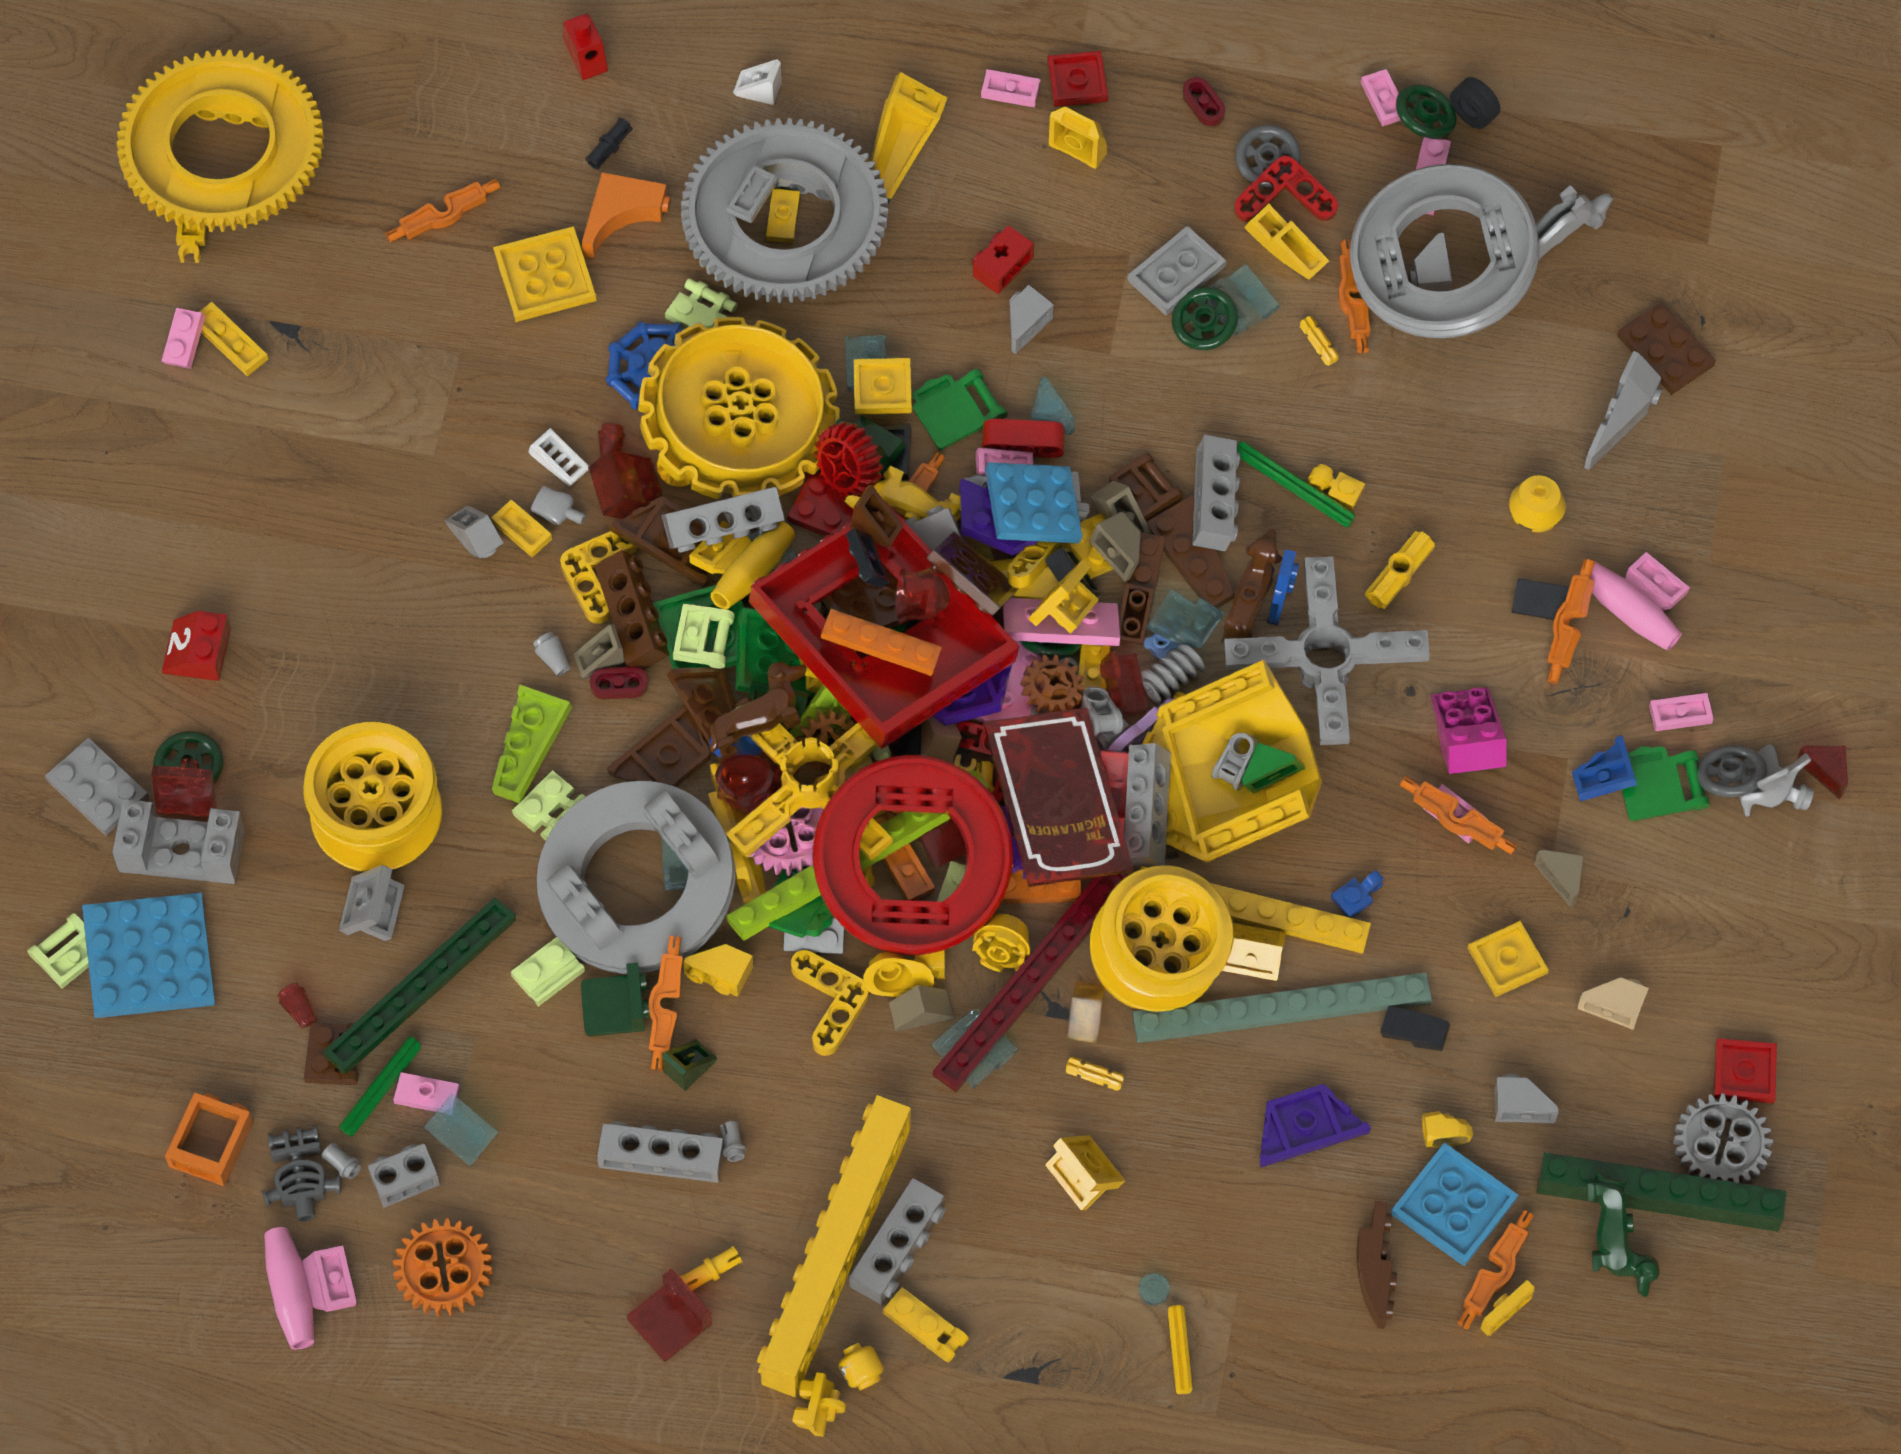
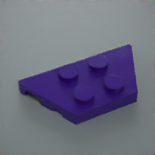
[959,478,1039,556]
[933,664,1012,726]
[1259,1084,1371,1168]

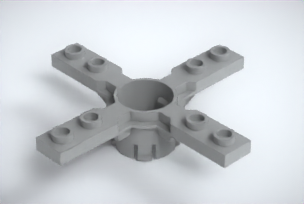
[1224,556,1430,745]

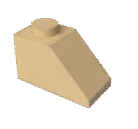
[1577,977,1649,1030]

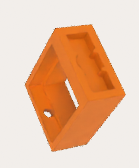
[165,1092,253,1186]

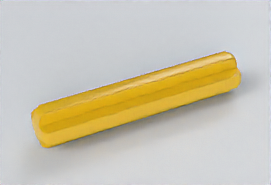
[1168,1305,1193,1395]

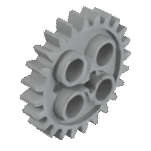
[1673,1093,1773,1184]

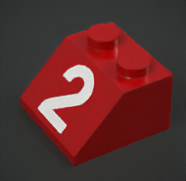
[162,611,231,681]

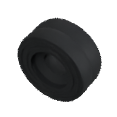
[1450,77,1501,129]

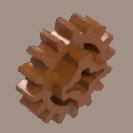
[1020,655,1085,716]
[796,709,855,774]

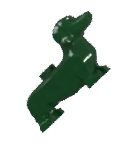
[1587,1170,1660,1297]

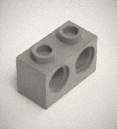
[368,1143,440,1208]

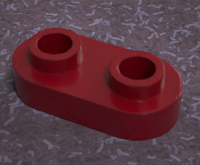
[1183,77,1225,126]
[590,667,648,700]

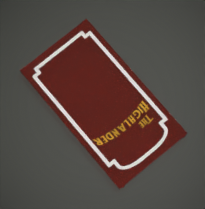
[984,708,1133,887]

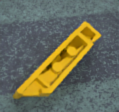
[708,763,766,903]

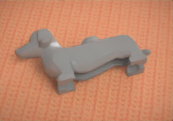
[1536,185,1614,259]

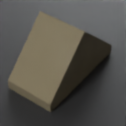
[573,624,625,679]
[1534,849,1583,908]
[889,985,954,1032]

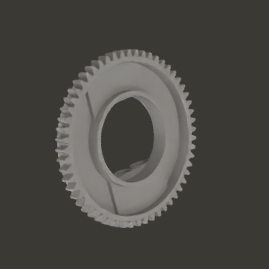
[681,118,888,303]

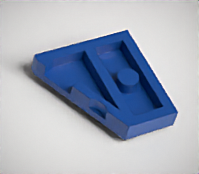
[1267,549,1299,625]
[1572,735,1637,802]

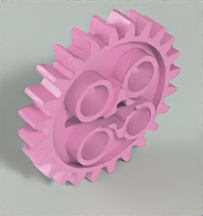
[749,795,823,876]

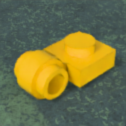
[1308,464,1365,511]

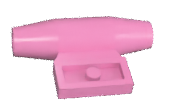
[1590,552,1690,651]
[264,1227,356,1350]

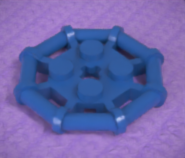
[606,321,684,410]

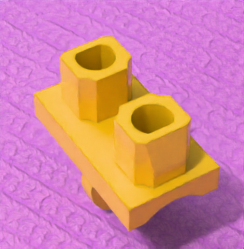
[792,1373,847,1437]

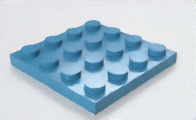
[82,893,215,1018]

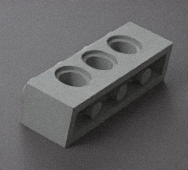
[1192,435,1240,551]
[661,487,785,552]
[1123,743,1171,868]
[597,1122,724,1183]
[849,1178,946,1305]

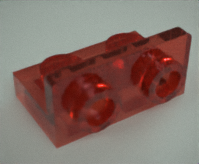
[917,818,966,868]

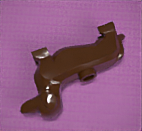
[1221,529,1282,642]
[709,662,806,760]

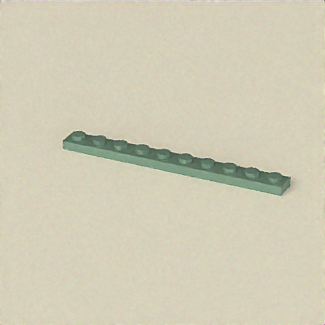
[1132,973,1432,1043]

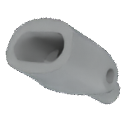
[531,486,586,525]

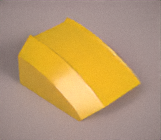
[1049,107,1107,169]

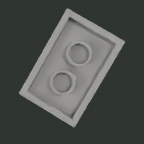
[1127,226,1226,316]
[45,738,149,836]

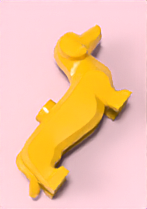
[844,466,961,522]

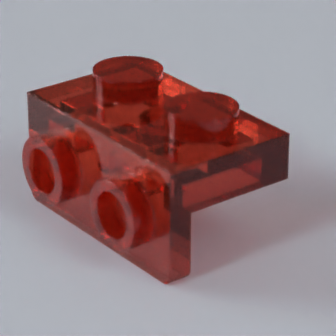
[1100,652,1148,714]

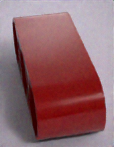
[982,419,1065,458]

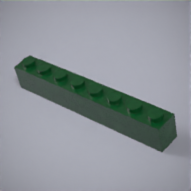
[1537,1152,1786,1232]

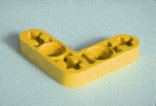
[560,531,637,624]
[1007,541,1060,588]
[791,950,869,1056]

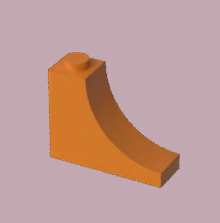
[582,172,671,259]

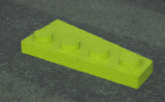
[492,684,572,803]

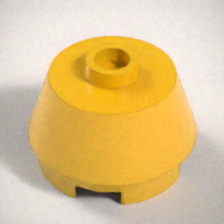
[1509,475,1566,532]
[972,914,1030,972]

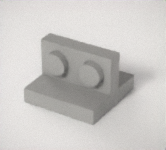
[338,865,405,941]

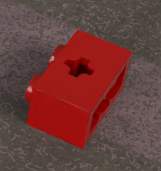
[972,225,1034,295]

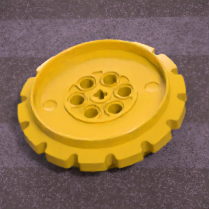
[638,317,840,499]

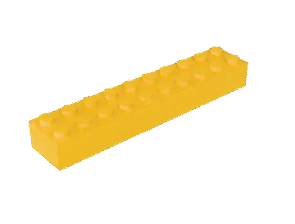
[757,1095,911,1398]

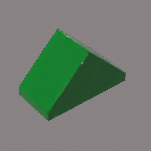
[1242,743,1305,794]

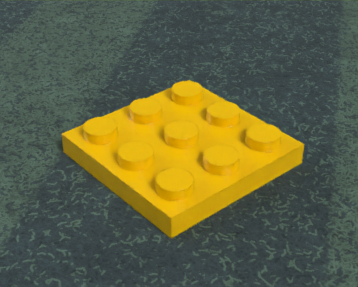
[493,226,597,322]

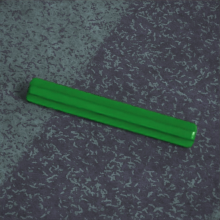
[339,1036,421,1137]

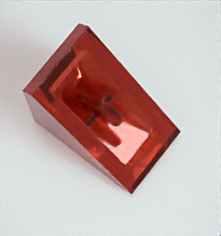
[1797,745,1848,800]

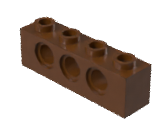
[595,550,670,670]

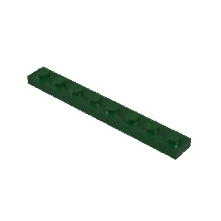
[323,897,516,1075]

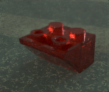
[588,449,663,519]

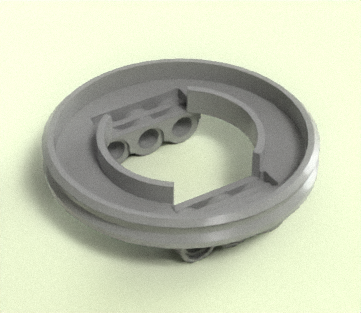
[1350,164,1539,338]
[537,781,735,973]

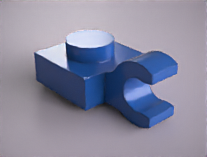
[1331,870,1384,918]

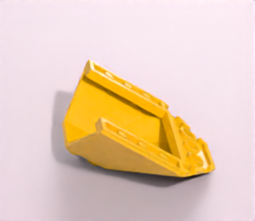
[1142,660,1322,863]

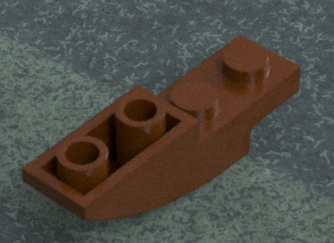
[1119,532,1166,645]
[1357,1201,1397,1329]

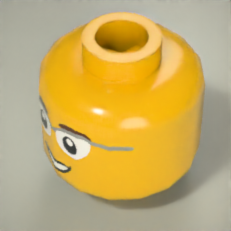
[838,1342,884,1391]

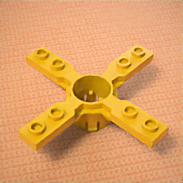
[726,723,893,861]

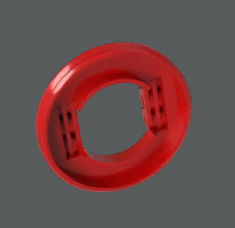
[813,755,1013,955]

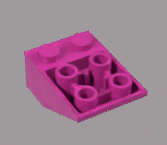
[1431,687,1506,774]

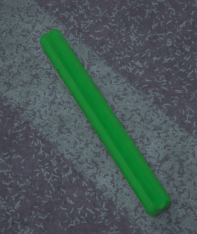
[1237,441,1355,528]

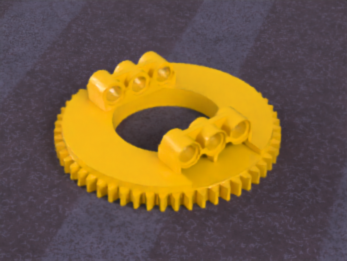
[117,49,324,232]

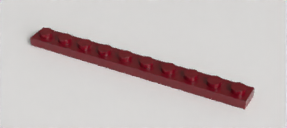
[932,860,1130,1093]

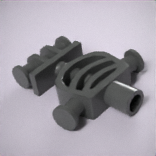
[261,1125,341,1222]

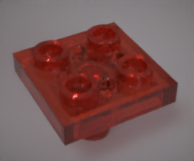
[151,758,217,816]

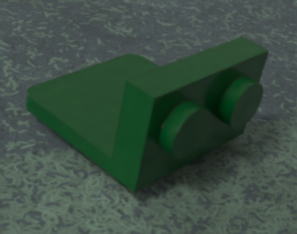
[581,962,649,1037]

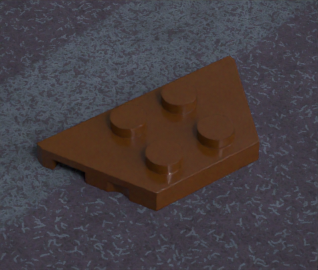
[609,496,707,587]
[607,705,710,787]

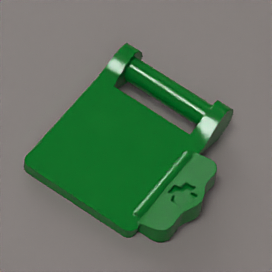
[913,369,1008,450]
[1622,746,1710,821]
[768,869,834,938]

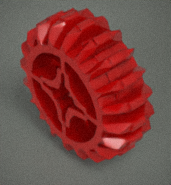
[814,422,884,498]

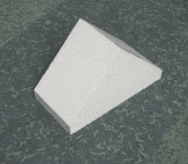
[733,59,782,105]

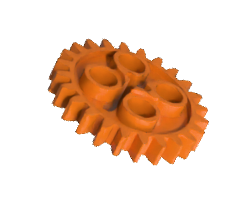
[393,1218,493,1317]

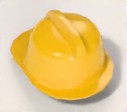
[863,951,934,998]

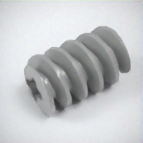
[1141,644,1205,705]

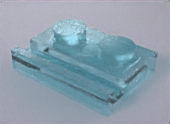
[845,335,887,391]
[424,1093,499,1166]

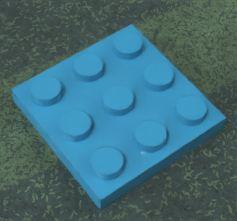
[985,462,1082,543]
[1391,1142,1519,1267]

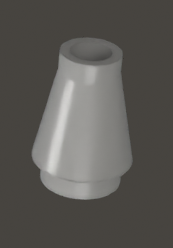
[533,632,571,677]

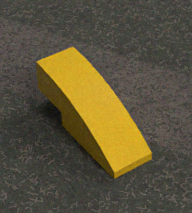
[1244,204,1329,280]

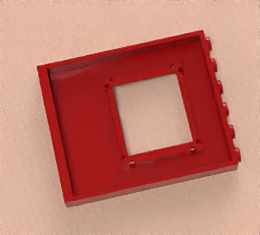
[749,502,1020,749]

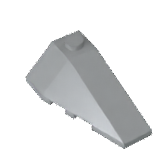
[1584,351,1663,470]

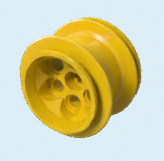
[303,722,442,872]
[1090,865,1234,1012]

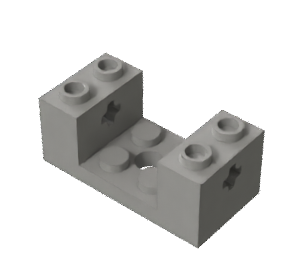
[112,799,245,884]

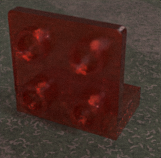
[627,1268,712,1362]

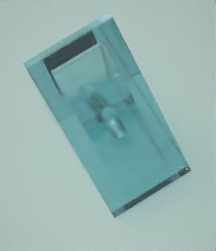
[1031,376,1075,435]

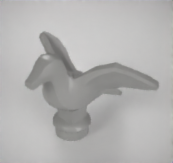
[1739,744,1814,816]

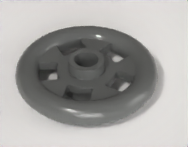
[1235,125,1301,188]
[1697,745,1767,798]

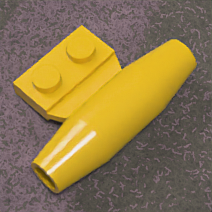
[689,520,796,610]

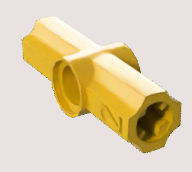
[1365,531,1435,609]

